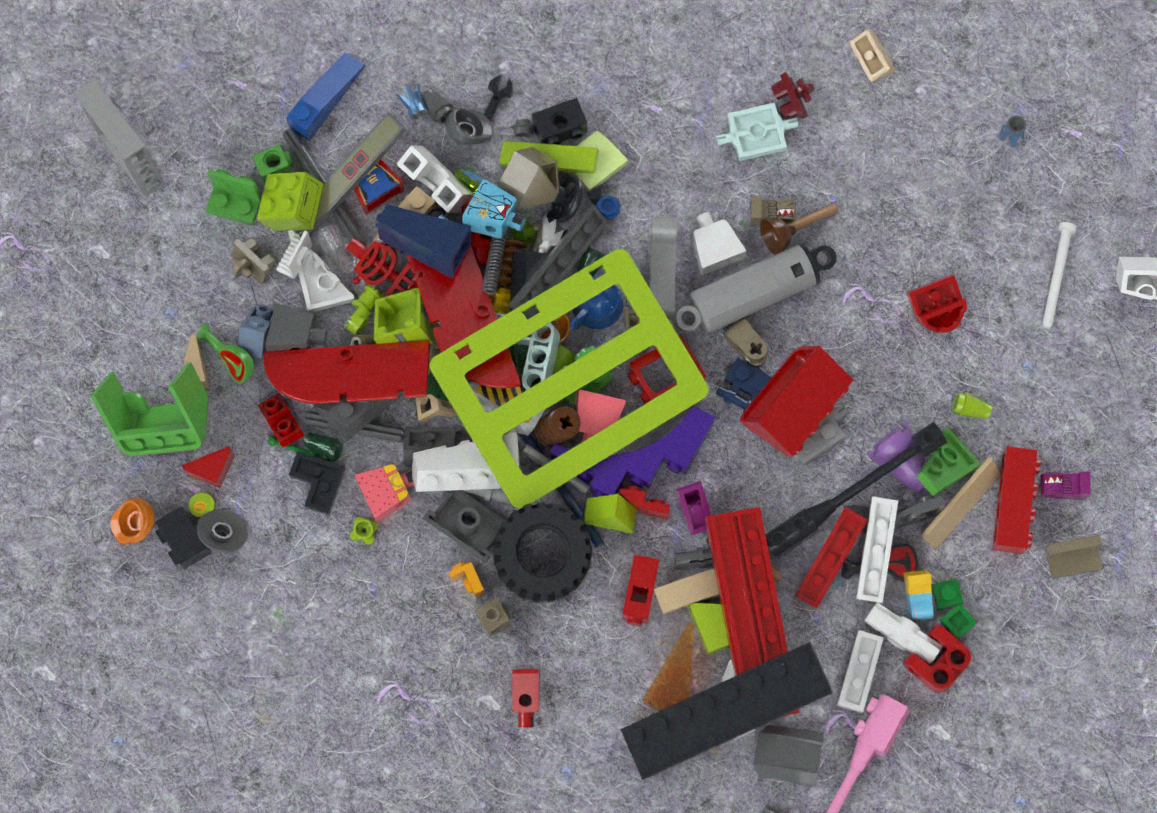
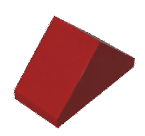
[182,446,235,488]

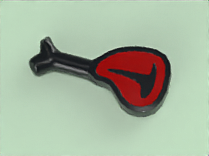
[841,544,918,581]

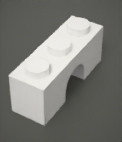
[397,145,474,213]

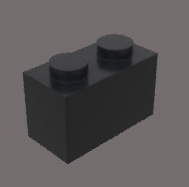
[155,506,211,569]

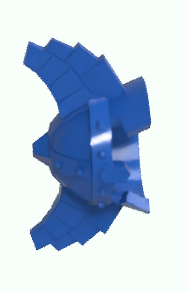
[570,277,623,331]

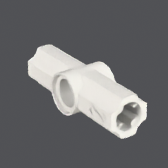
[864,602,942,665]

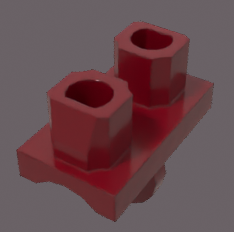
[771,72,815,119]

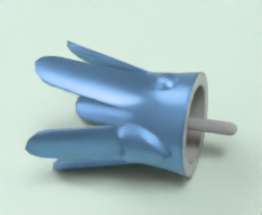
[396,84,428,121]

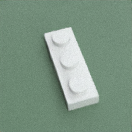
[837,630,884,713]

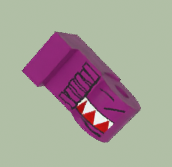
[1040,471,1091,500]

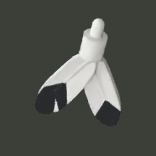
[538,211,569,254]

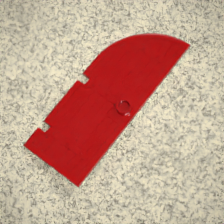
[407,246,521,388]
[263,340,430,404]

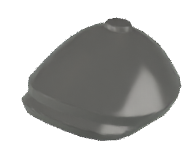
[445,108,492,145]

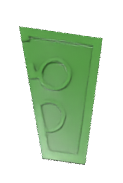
[917,427,981,497]

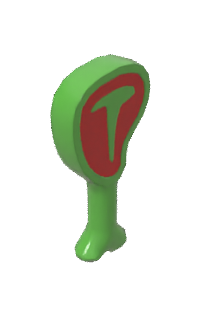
[197,323,254,384]

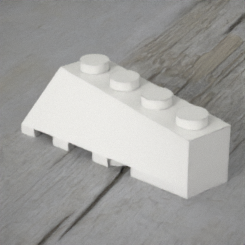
[1116,257,1157,300]
[412,429,519,492]

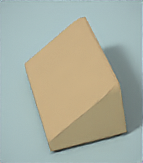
[849,29,896,83]

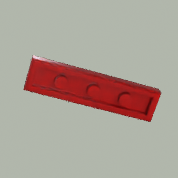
[795,506,868,609]

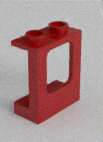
[627,335,707,404]

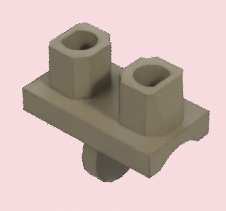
[231,238,275,285]

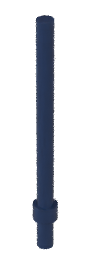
[518,433,604,548]

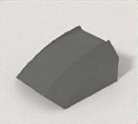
[753,725,824,788]

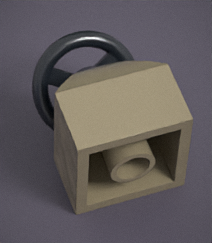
[497,147,583,222]

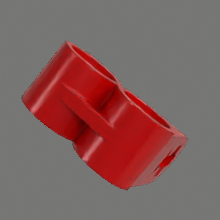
[902,624,971,693]

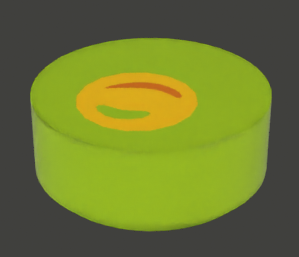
[189,492,216,519]

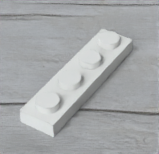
[856,496,898,603]

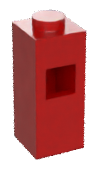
[622,555,659,626]

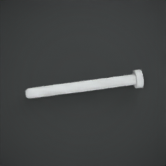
[1042,222,1077,329]

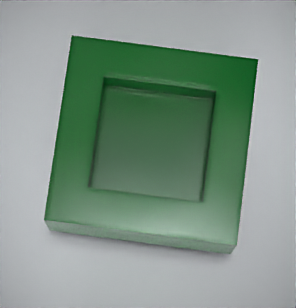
[931,578,964,611]
[940,603,977,639]

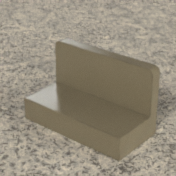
[1045,535,1102,579]

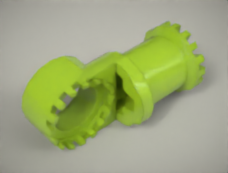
[345,284,384,336]

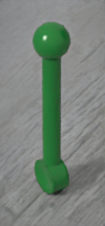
[268,436,318,457]

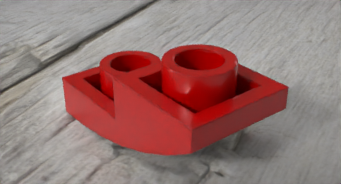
[257,393,305,448]
[620,486,670,520]

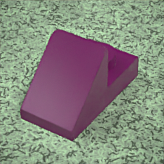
[676,481,711,536]

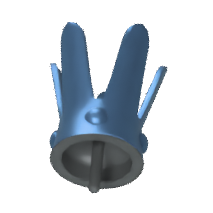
[999,115,1026,148]

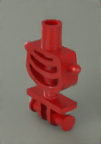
[346,237,424,296]

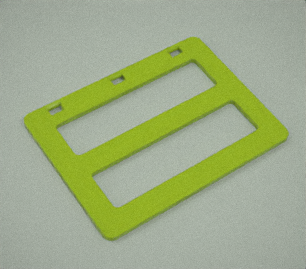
[429,249,709,509]

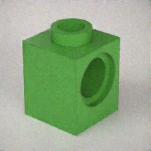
[252,145,293,184]

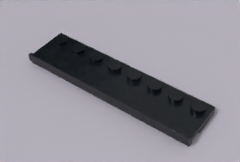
[620,642,833,780]

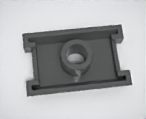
[422,490,504,563]

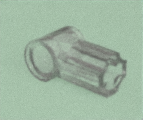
[317,225,357,273]

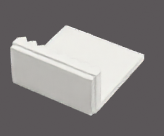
[276,231,312,279]

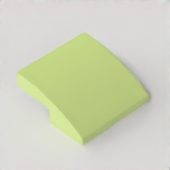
[569,131,628,192]

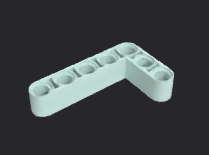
[438,313,560,390]

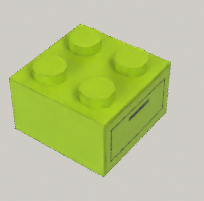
[257,172,323,231]

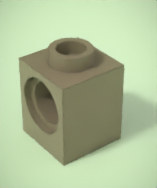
[474,598,511,638]

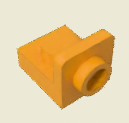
[448,562,485,598]

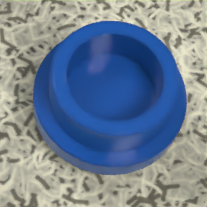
[596,196,620,220]

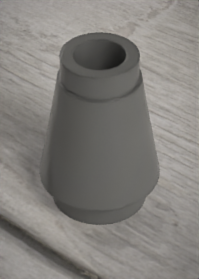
[422,89,453,124]

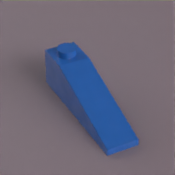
[286,53,365,141]

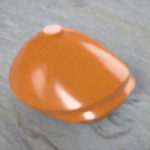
[111,497,155,545]

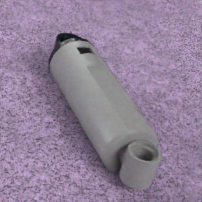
[672,243,837,333]

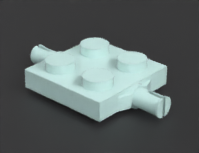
[715,103,798,161]

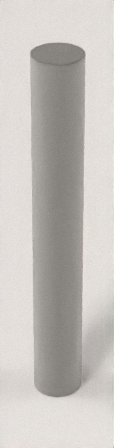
[521,444,590,494]

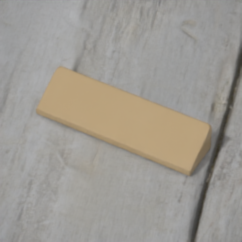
[922,457,1000,548]

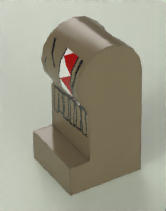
[750,197,796,226]

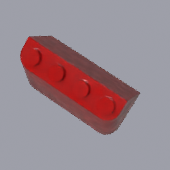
[740,346,853,457]

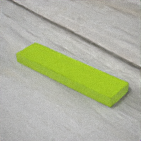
[499,141,599,174]

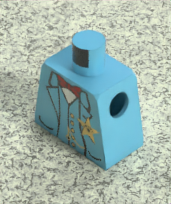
[463,179,526,238]

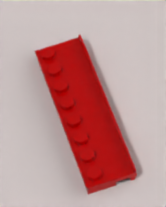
[705,507,800,716]

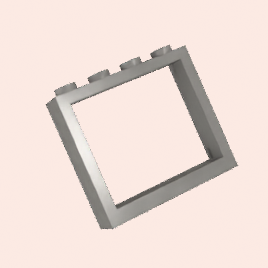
[73,79,163,196]

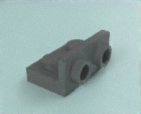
[403,427,456,466]

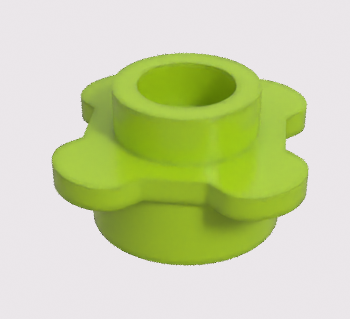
[350,517,379,545]

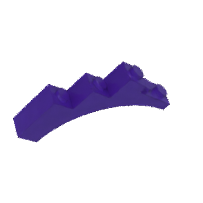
[550,405,715,497]

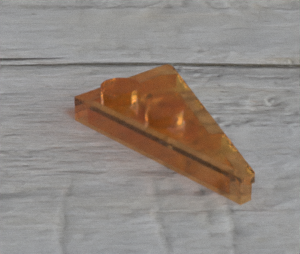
[642,622,694,711]

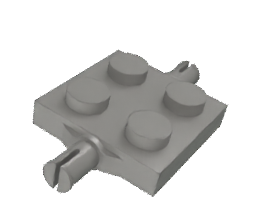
[772,405,849,466]

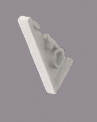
[288,230,355,313]

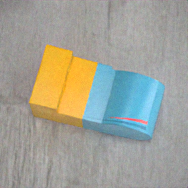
[903,570,933,621]

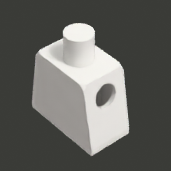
[692,212,746,276]

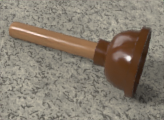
[760,203,838,255]

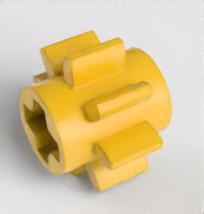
[489,287,510,315]

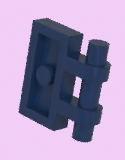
[716,358,772,412]

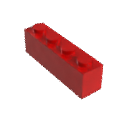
[992,446,1041,555]

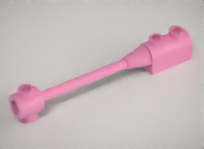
[826,695,909,813]

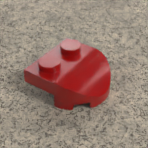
[906,274,967,333]

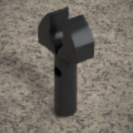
[484,75,513,119]

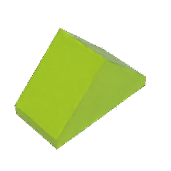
[583,494,637,534]

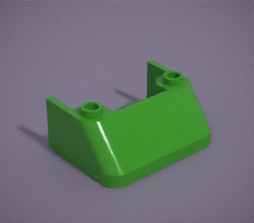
[90,362,209,456]

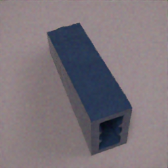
[375,204,472,278]

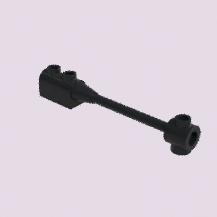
[765,422,948,560]

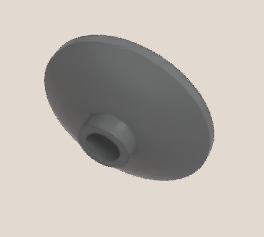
[196,510,248,553]

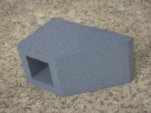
[238,305,274,359]

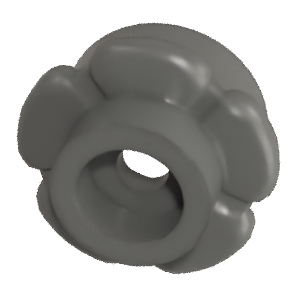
[511,119,535,137]

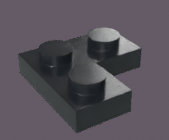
[289,452,346,516]

